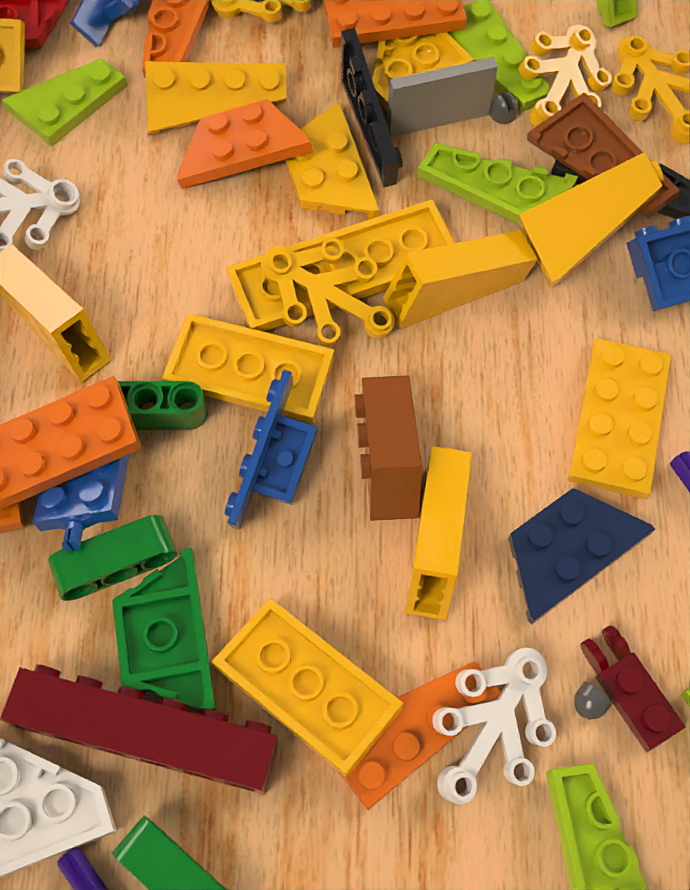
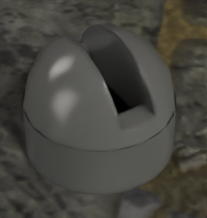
[490,92,519,124]
[574,681,613,719]

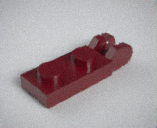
[580,625,686,752]

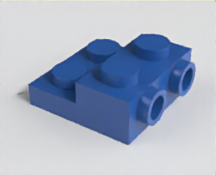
[626,216,690,311]

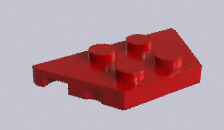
[0,0,71,49]

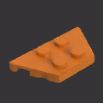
[177,99,313,189]

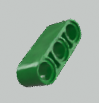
[118,381,208,430]
[48,515,177,601]
[112,815,227,890]

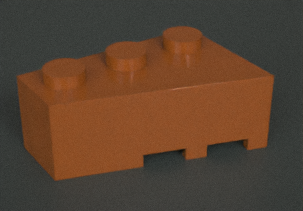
[354,375,422,521]

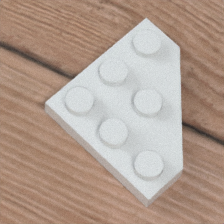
[0,738,117,878]

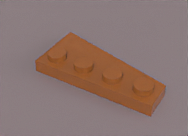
[527,92,680,219]

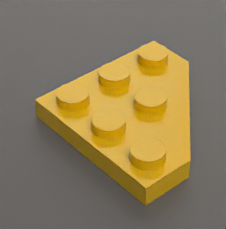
[372,32,474,111]

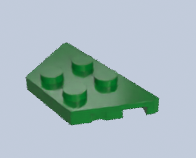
[112,548,217,711]

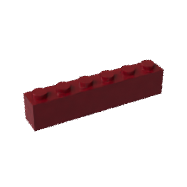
[0,664,279,795]

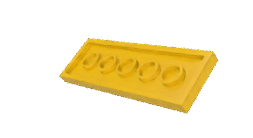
[226,199,454,332]

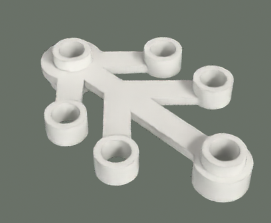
[0,159,81,252]
[433,648,556,805]

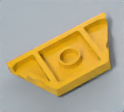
[285,103,379,219]

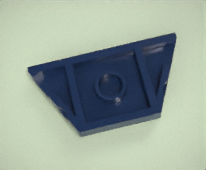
[508,488,655,625]

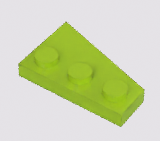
[1,58,128,147]

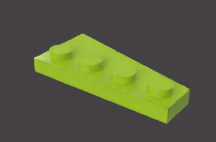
[417,143,578,225]
[545,763,649,890]

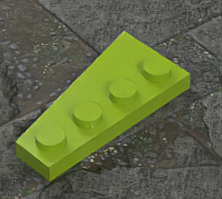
[447,0,550,113]

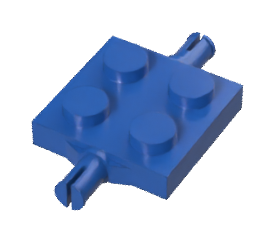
[33,454,129,552]

